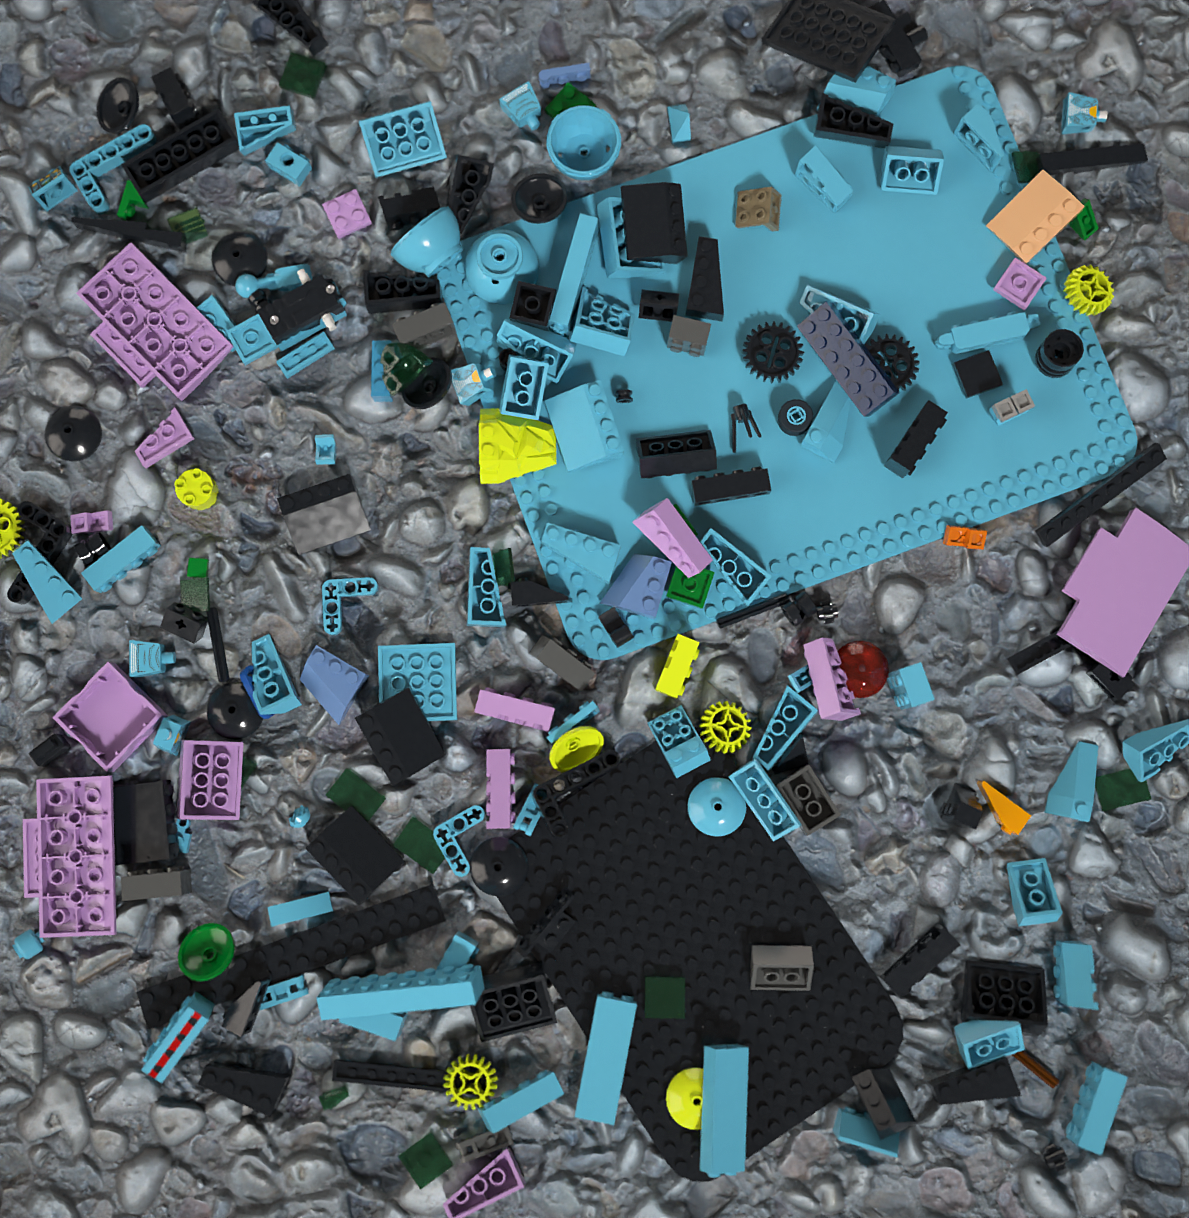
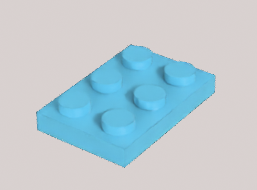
[546,701,600,745]

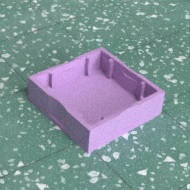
[52,662,168,772]

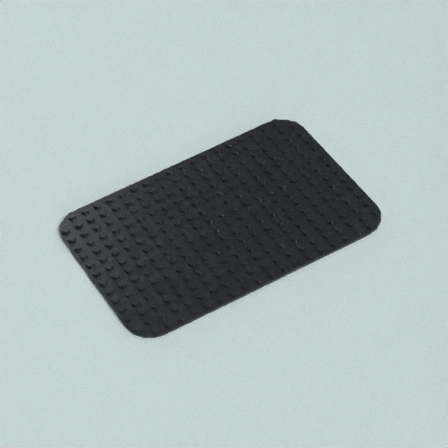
[494,727,903,1182]

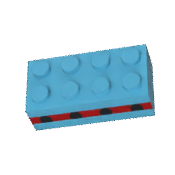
[142,991,215,1083]

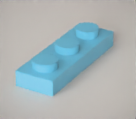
[276,332,335,379]

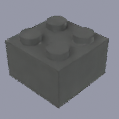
[667,315,711,357]

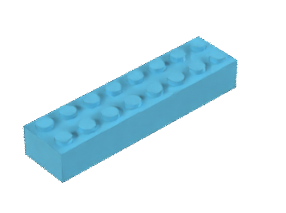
[317,964,484,1020]

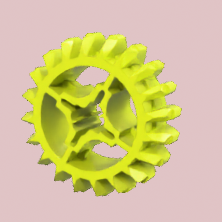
[1063,265,1115,316]
[699,701,752,754]
[444,1054,498,1110]

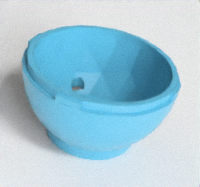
[546,105,621,180]
[391,206,463,278]
[465,230,539,304]

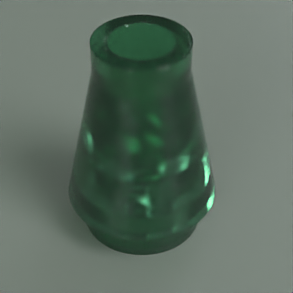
[318,1085,350,1111]

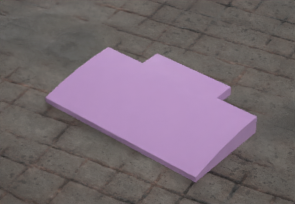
[76,243,234,401]
[1056,508,1189,677]
[23,776,117,938]

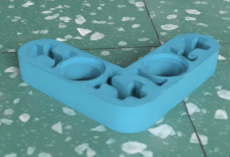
[322,577,379,636]
[433,805,485,877]

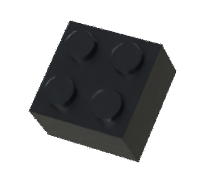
[509,281,557,331]

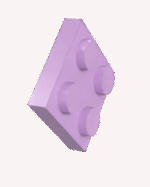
[322,189,372,239]
[993,257,1047,310]

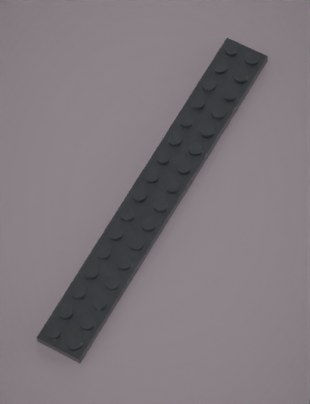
[136,884,446,1030]

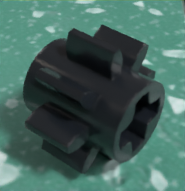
[816,600,838,624]
[1043,1144,1068,1172]

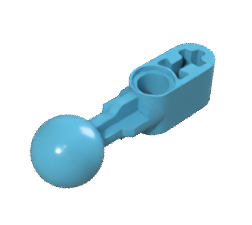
[235,264,312,298]

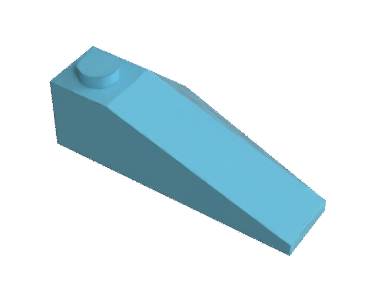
[1122,719,1189,782]
[1044,741,1098,822]

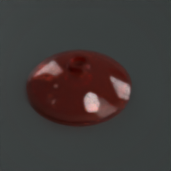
[837,641,889,698]

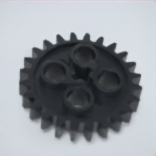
[742,321,804,383]
[865,334,920,391]

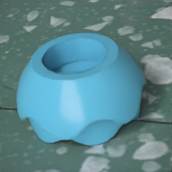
[289,805,310,828]

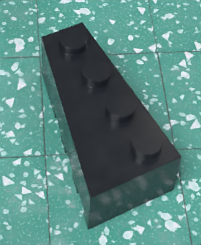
[252,0,329,56]
[884,400,948,478]
[927,1057,1022,1105]

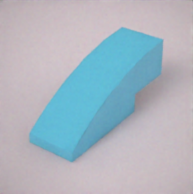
[267,892,333,927]

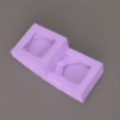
[70,510,113,534]

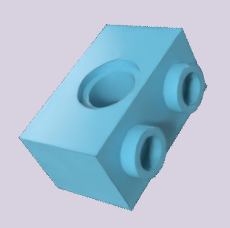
[265,142,312,187]

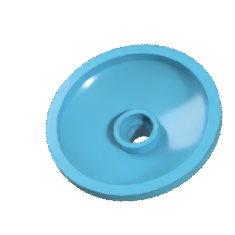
[688,777,746,836]

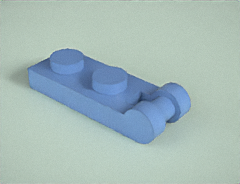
[539,63,590,89]

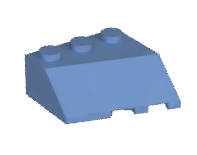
[600,554,672,619]
[300,645,369,725]

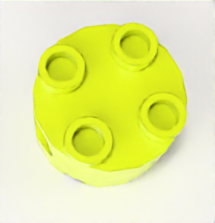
[174,468,219,510]

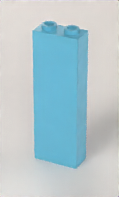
[549,213,598,337]
[575,991,637,1125]
[700,1044,749,1177]

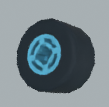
[777,399,813,436]

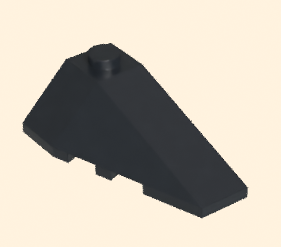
[446,154,494,234]

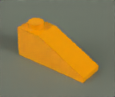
[977,780,1031,835]

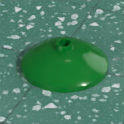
[178,923,235,981]

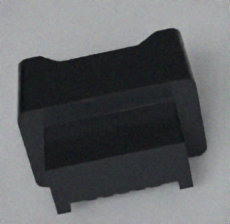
[29,734,71,767]

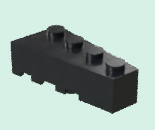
[813,93,894,149]
[685,236,724,322]
[363,270,443,314]
[880,924,961,997]
[198,1061,291,1117]

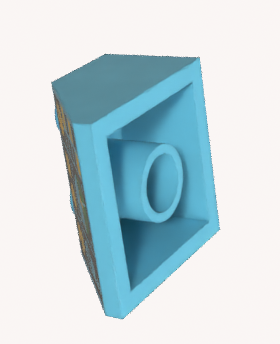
[28,166,78,211]

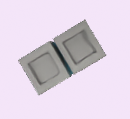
[989,389,1035,426]

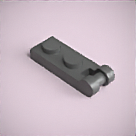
[455,1126,514,1163]

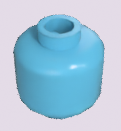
[12,929,45,959]

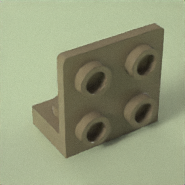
[735,187,782,231]

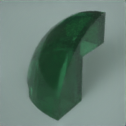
[380,343,433,396]

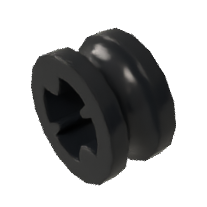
[616,390,633,403]

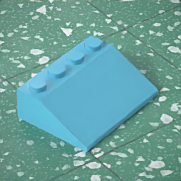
[359,101,447,177]
[597,197,666,278]
[544,380,624,472]

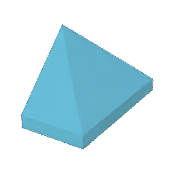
[667,104,691,143]
[788,665,813,693]

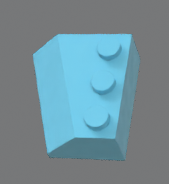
[817,65,896,117]
[570,287,635,356]
[1053,940,1099,1010]

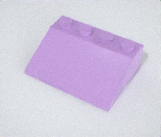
[176,740,244,820]

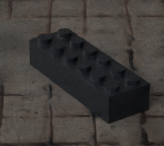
[121,108,239,203]

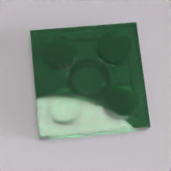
[279,52,327,99]

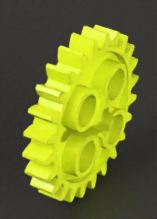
[0,499,25,559]

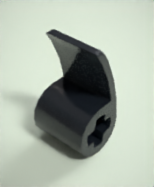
[896,12,928,48]
[598,607,634,648]

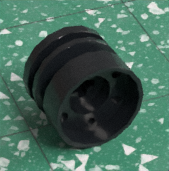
[1035,329,1084,378]

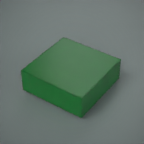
[187,558,209,579]

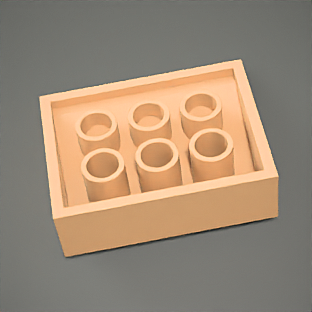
[986,170,1085,264]

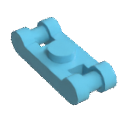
[513,783,547,836]
[260,975,309,1010]

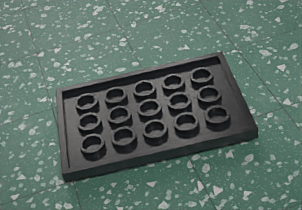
[761,0,896,83]

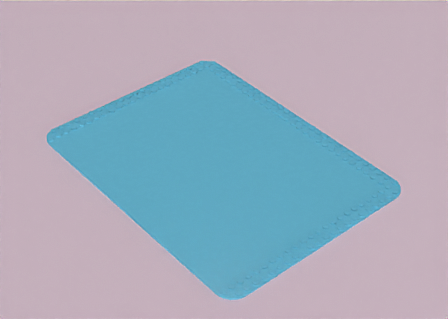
[437,66,1137,660]

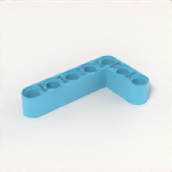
[69,124,157,215]

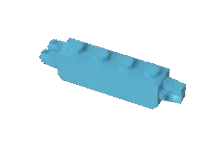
[935,311,1041,354]

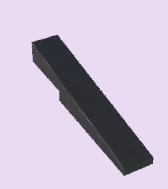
[1036,143,1148,175]
[71,217,187,253]
[1007,630,1072,675]

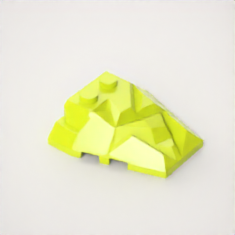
[479,408,557,484]

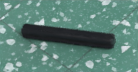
[716,593,789,628]
[206,607,230,682]

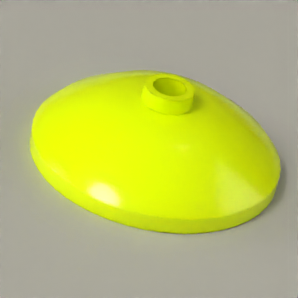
[549,726,604,772]
[666,1067,703,1130]

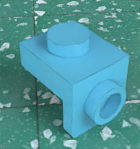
[315,434,337,465]

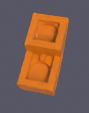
[943,525,987,550]

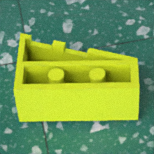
[655,634,700,699]

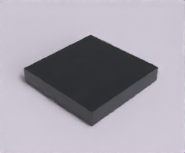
[953,350,1003,399]

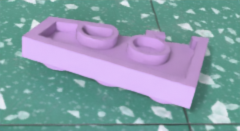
[135,407,194,468]

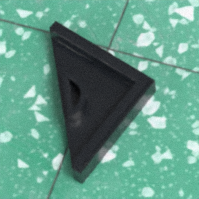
[772,734,809,775]

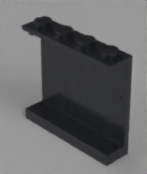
[113,780,179,866]

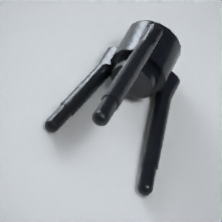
[731,404,762,453]

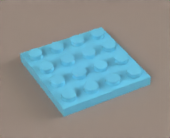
[378,643,458,721]

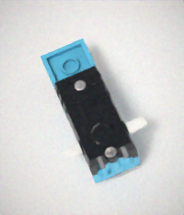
[226,269,347,366]

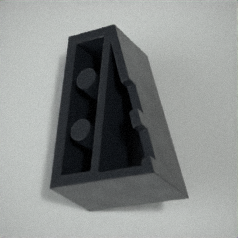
[151,67,200,130]
[378,187,441,231]
[940,783,983,830]

